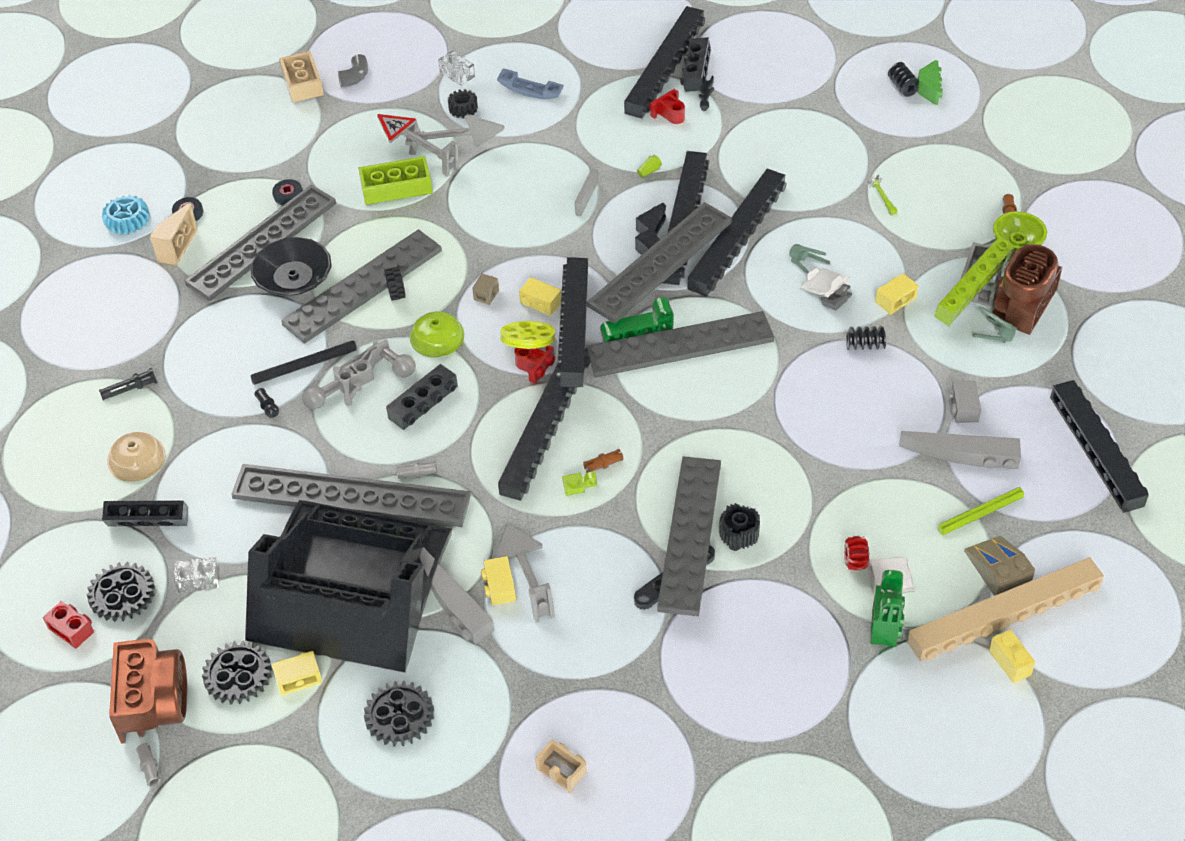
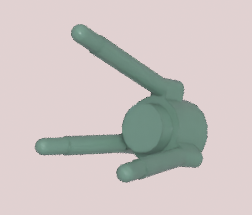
[789,244,831,274]
[972,306,1017,343]

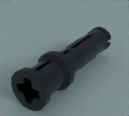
[99,367,158,401]

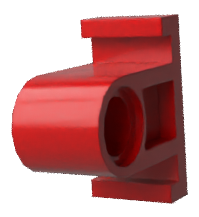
[650,89,685,124]
[514,345,556,384]

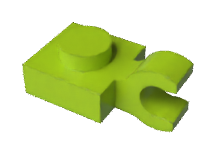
[562,471,597,496]

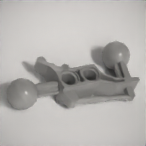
[302,340,416,409]

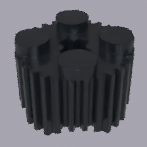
[719,503,760,551]

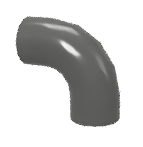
[338,54,368,87]

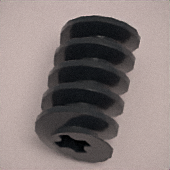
[888,62,919,97]
[846,326,886,350]

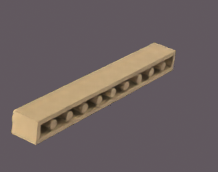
[907,557,1104,662]

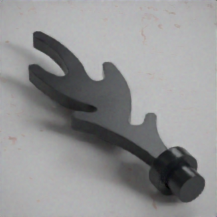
[699,73,714,111]

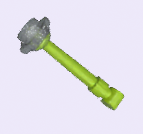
[867,174,898,215]

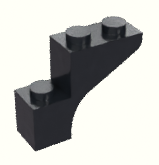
[635,202,666,255]

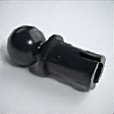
[254,388,279,418]

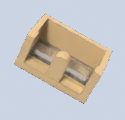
[535,739,587,793]

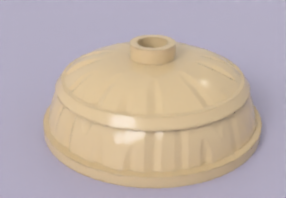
[107,432,166,482]

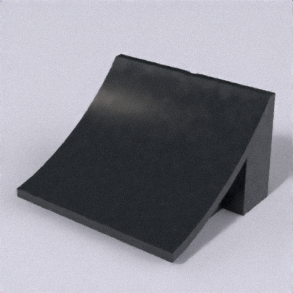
[245,500,452,673]

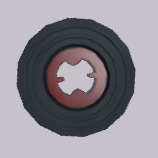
[272,179,303,205]
[172,197,204,221]

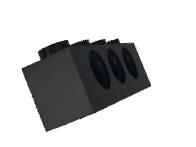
[680,37,711,92]
[386,363,458,430]
[102,500,188,527]

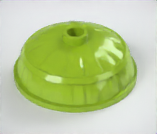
[993,211,1047,254]
[410,311,464,357]

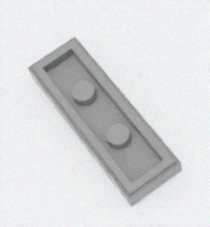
[575,169,598,216]

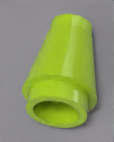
[637,155,662,178]

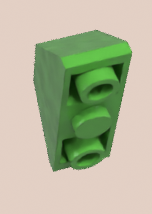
[918,60,943,105]

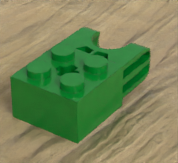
[870,570,905,646]

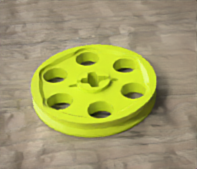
[500,321,556,349]

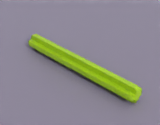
[938,487,1024,535]

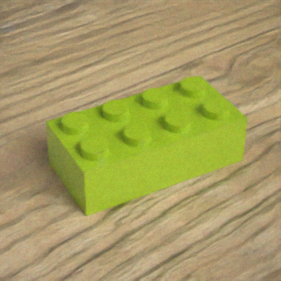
[358,156,433,205]

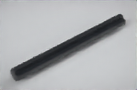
[250,340,357,385]

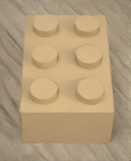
[279,51,324,103]

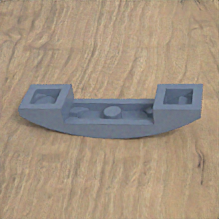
[497,68,564,99]

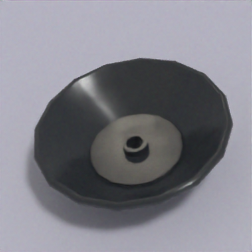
[251,237,332,296]

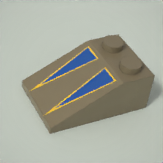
[964,536,1035,596]

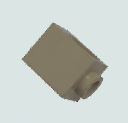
[472,273,499,305]

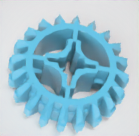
[102,195,149,235]

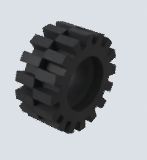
[448,89,478,118]
[384,266,406,301]

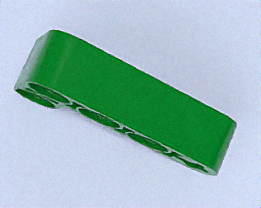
[600,297,674,342]

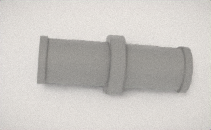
[397,462,437,479]
[136,743,161,787]

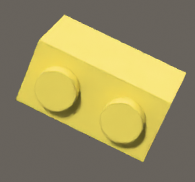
[875,273,919,315]
[519,277,561,316]
[481,556,516,605]
[989,629,1035,684]
[272,651,322,696]

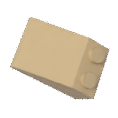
[150,204,198,265]

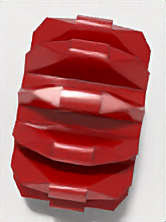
[844,536,870,571]

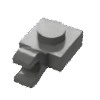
[821,284,852,310]

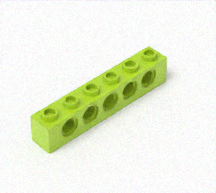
[934,236,1014,326]

